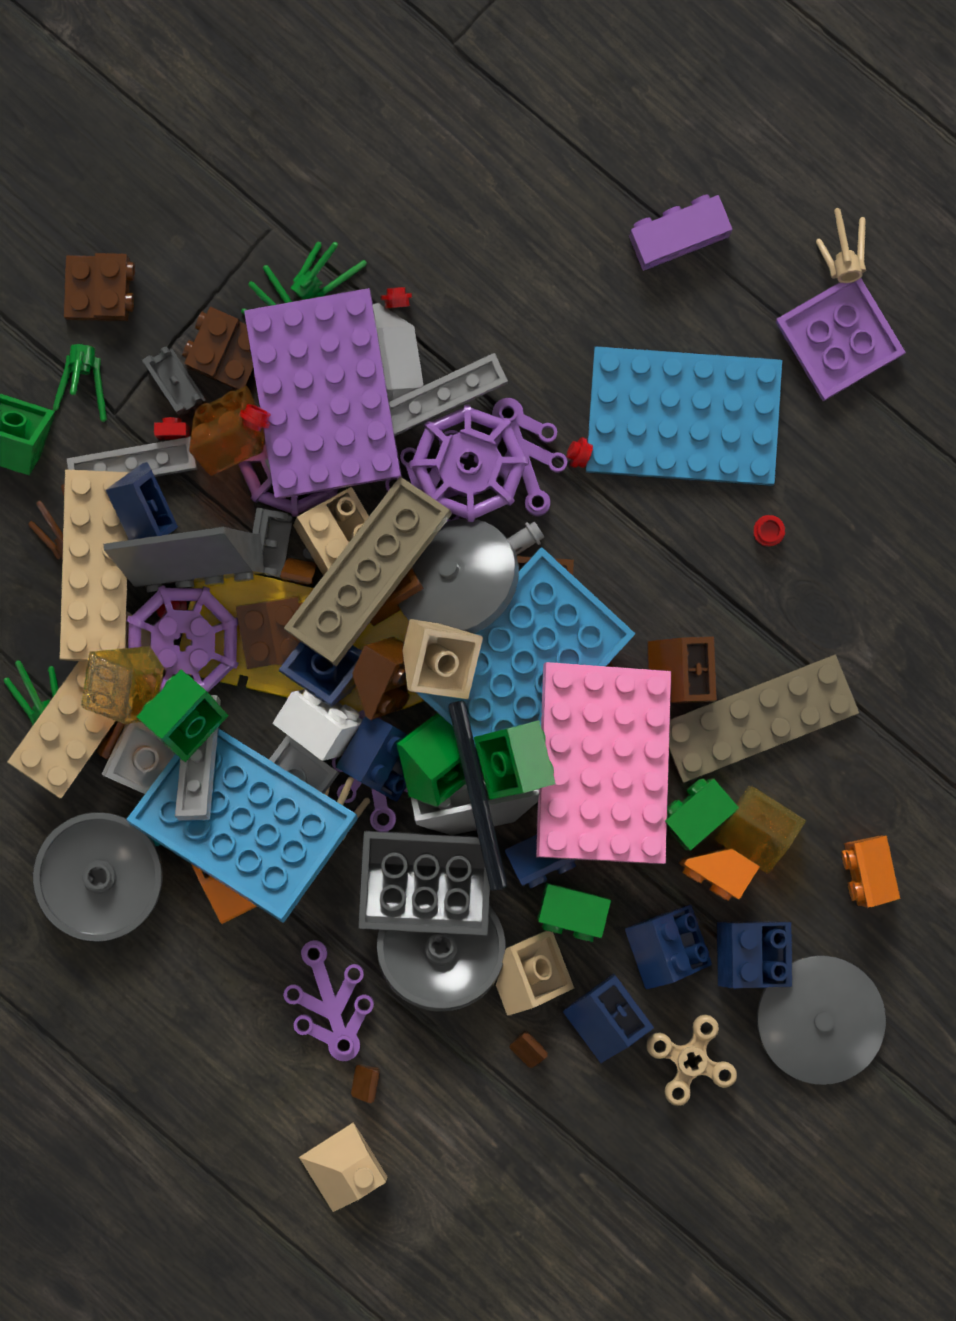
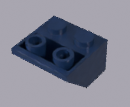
[106,462,178,540]
[336,715,408,802]
[505,834,577,888]
[625,904,712,990]
[717,921,792,988]
[563,973,654,1063]

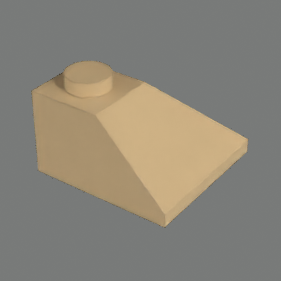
[403,619,483,699]
[496,931,574,1016]
[299,1122,387,1212]

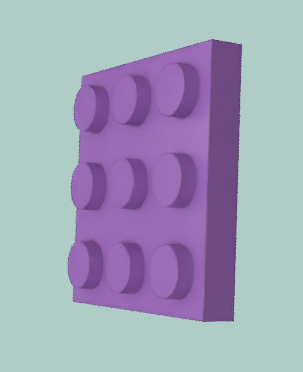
[775,278,906,401]

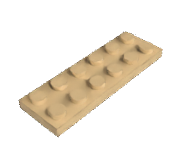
[60,470,129,662]
[7,611,157,799]

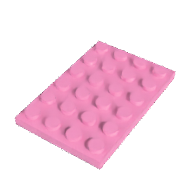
[536,662,671,864]

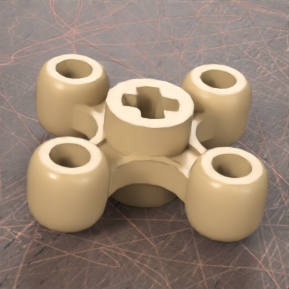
[646,1015,737,1106]

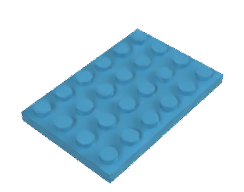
[586,347,782,486]
[416,547,635,747]
[126,728,358,923]

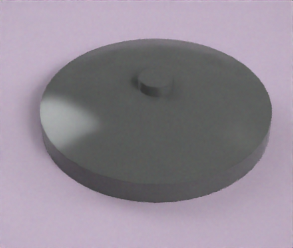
[399,519,519,634]
[33,813,163,941]
[377,905,505,1011]
[757,955,886,1085]

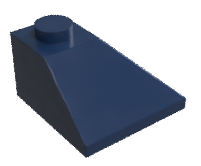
[279,642,362,707]

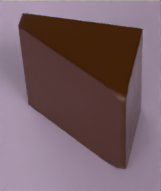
[280,558,317,587]
[509,1030,548,1068]
[351,1065,380,1103]

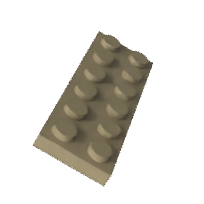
[284,477,452,666]
[669,654,859,783]

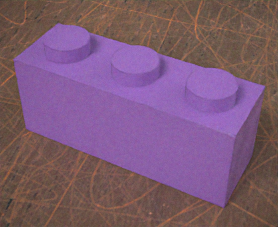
[629,195,733,271]

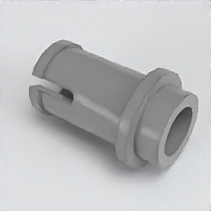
[507,521,544,555]

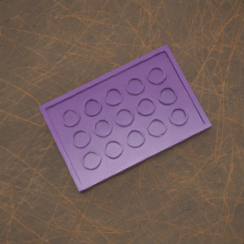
[244,288,401,499]

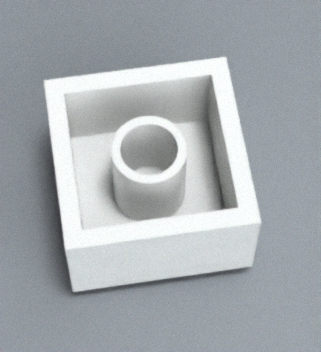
[273,689,362,761]

